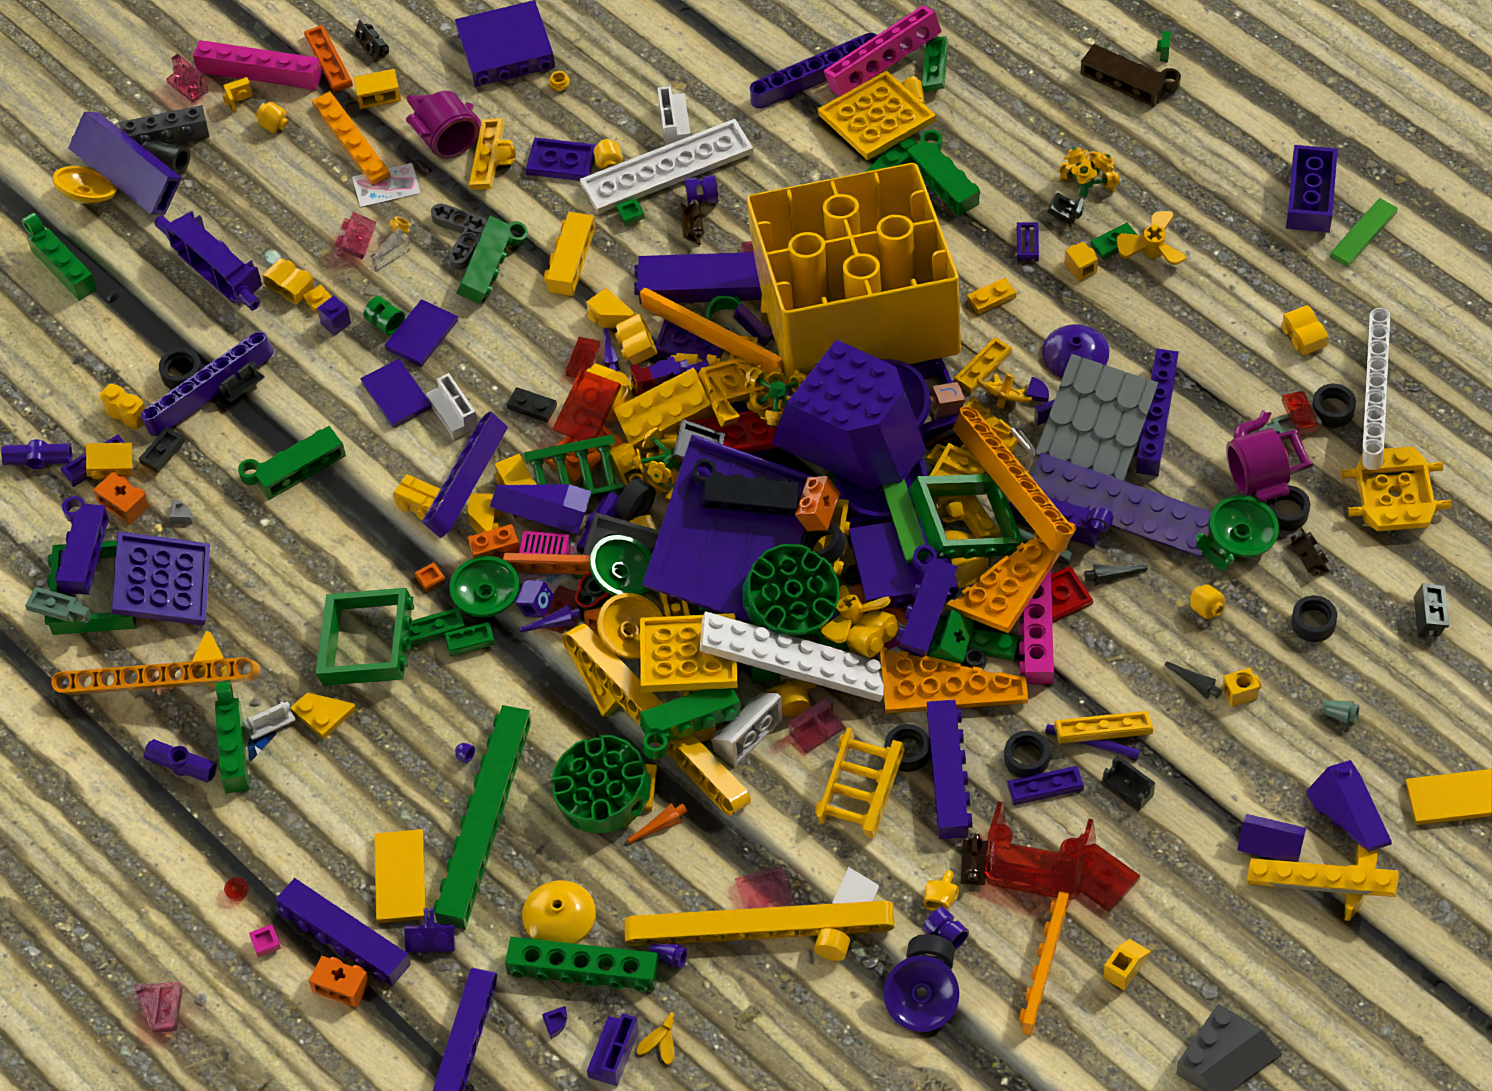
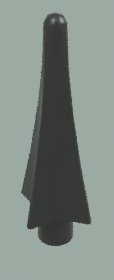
[1084,564,1148,586]
[1165,661,1222,699]

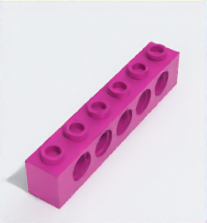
[824,5,942,96]
[1019,569,1054,684]

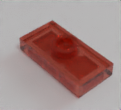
[566,337,600,379]
[543,586,577,633]

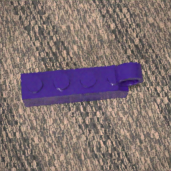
[55,496,109,595]
[1009,497,1114,547]
[896,545,958,657]

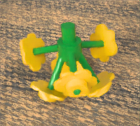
[632,427,681,495]

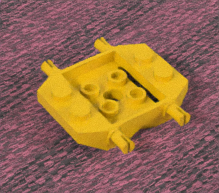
[1340,446,1451,531]

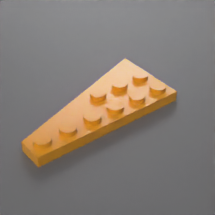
[946,522,1076,633]
[880,647,1028,714]

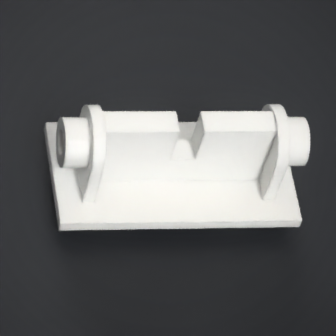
[243,701,296,741]

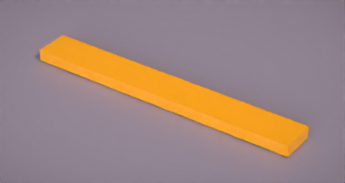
[640,288,784,374]

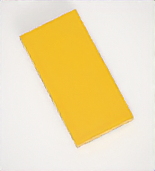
[1405,769,1492,825]
[374,829,426,924]

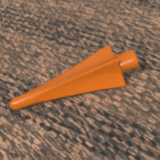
[627,803,688,843]

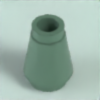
[1322,700,1360,725]

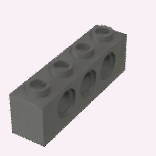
[119,105,210,146]

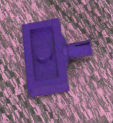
[404,908,456,952]

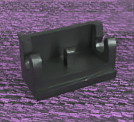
[1414,583,1449,637]
[1101,755,1155,812]

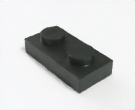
[507,387,557,423]
[138,427,185,473]

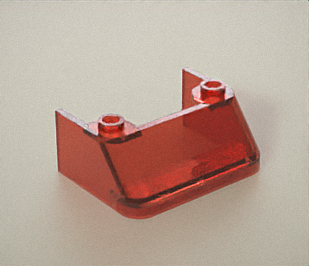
[985,801,1096,900]

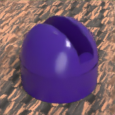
[455,743,475,764]

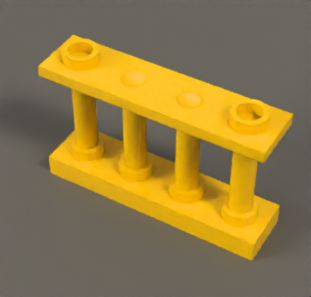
[815,727,905,839]

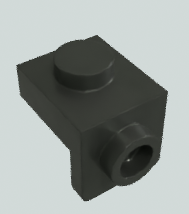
[1047,192,1085,224]

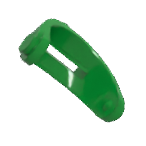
[705,296,741,321]
[1195,533,1236,570]

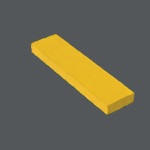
[1054,711,1154,744]

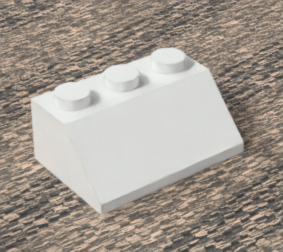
[712,692,783,768]

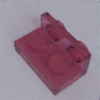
[166,53,209,103]
[334,212,377,260]

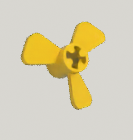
[1117,211,1186,265]
[821,585,891,643]

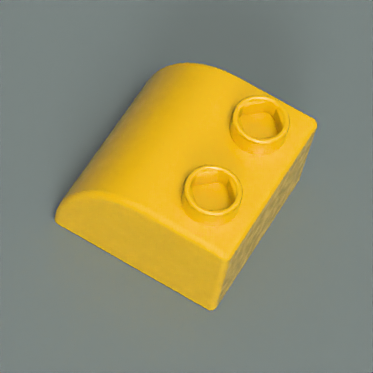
[747,163,961,380]

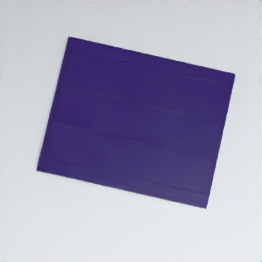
[642,434,814,625]

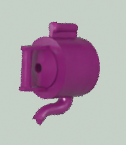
[406,91,481,159]
[1226,410,1313,502]

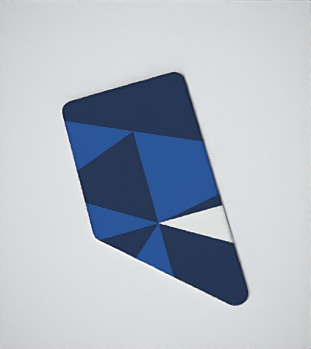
[248,731,277,761]

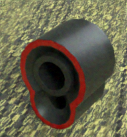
[575,572,614,621]

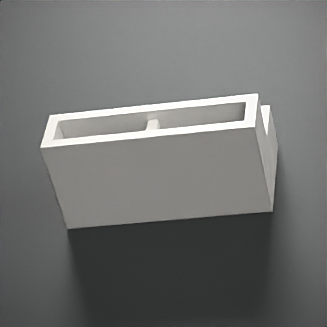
[658,86,691,145]
[426,373,477,440]

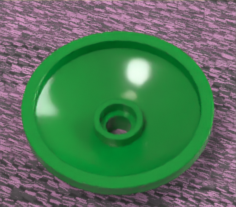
[1209,495,1279,558]
[589,535,652,596]
[450,556,520,617]

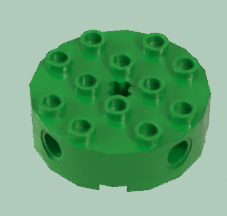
[742,544,840,639]
[552,735,651,833]

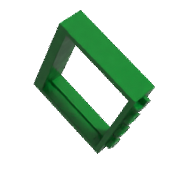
[908,474,1024,560]
[45,540,136,635]
[316,588,415,686]

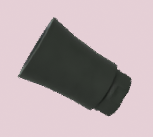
[142,140,190,175]

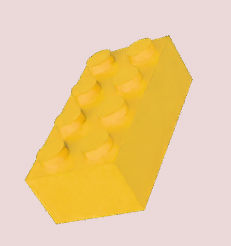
[614,367,716,454]

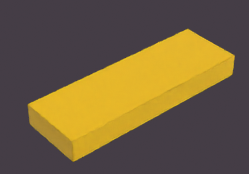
[953,337,1012,395]

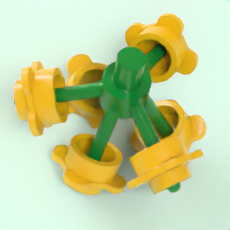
[1058,147,1120,198]
[745,365,807,427]

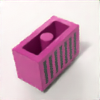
[519,531,571,555]

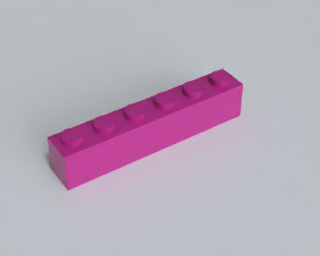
[193,40,322,90]

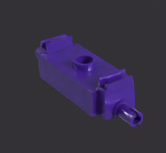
[154,211,262,311]

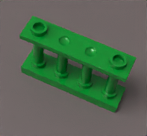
[524,434,625,498]

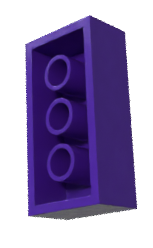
[1286,145,1338,233]

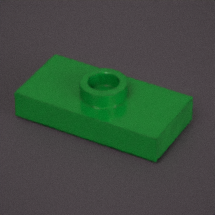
[1091,222,1138,260]
[444,622,495,656]

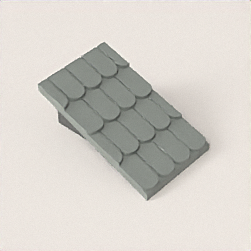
[1028,354,1158,481]

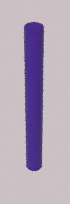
[1045,724,1140,759]

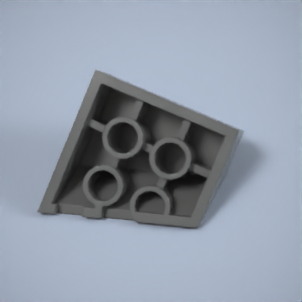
[1176,1004,1282,1091]

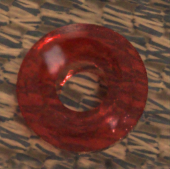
[224,877,249,901]

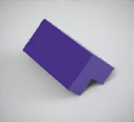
[1237,814,1306,862]
[587,1013,639,1086]

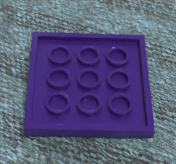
[111,531,210,626]

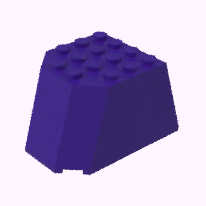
[772,339,926,491]

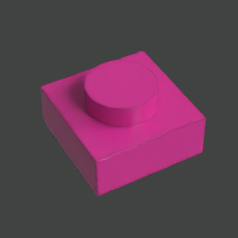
[249,924,281,957]

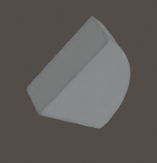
[169,500,193,523]

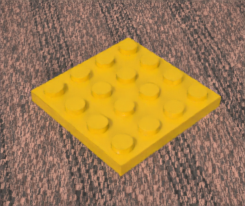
[818,70,937,160]
[640,613,738,693]

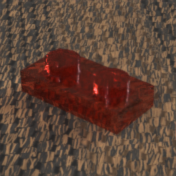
[1281,390,1320,435]

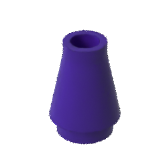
[649,942,687,969]

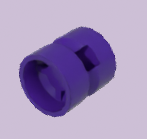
[685,175,719,204]
[922,907,969,951]

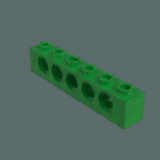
[505,936,659,992]

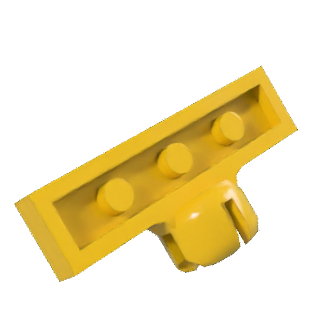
[469,118,516,190]
[936,495,1000,539]

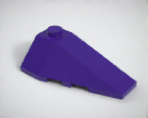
[490,484,591,535]
[1306,760,1392,851]

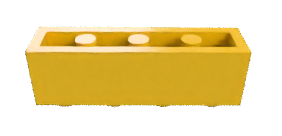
[544,212,595,296]

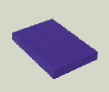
[526,137,597,181]
[384,299,458,367]
[655,319,730,361]
[360,359,432,428]

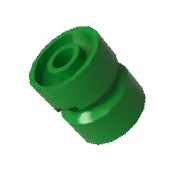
[363,296,405,336]

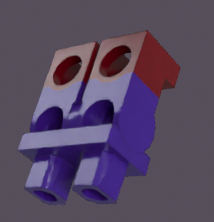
[630,356,689,398]

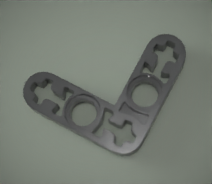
[431,203,487,270]

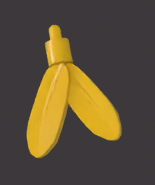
[636,1012,674,1065]

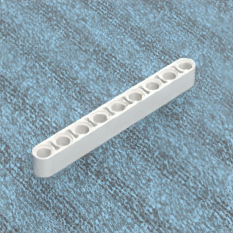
[1362,308,1390,470]

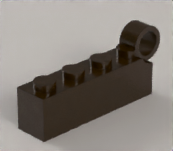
[1080,44,1181,107]

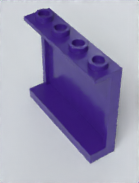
[455,0,555,87]
[847,515,958,610]

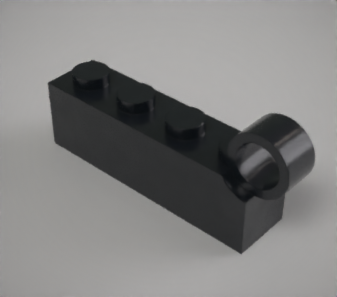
[691,459,798,517]

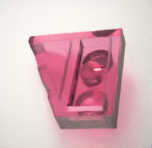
[134,982,183,1033]

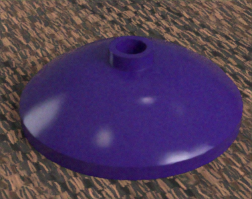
[1042,324,1110,378]
[884,955,960,1032]

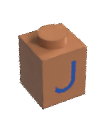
[930,382,965,418]

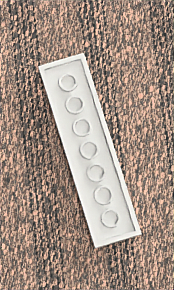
[580,119,753,214]
[700,612,884,702]

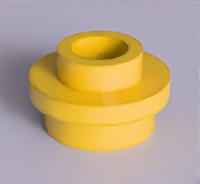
[549,71,570,91]
[389,216,410,236]

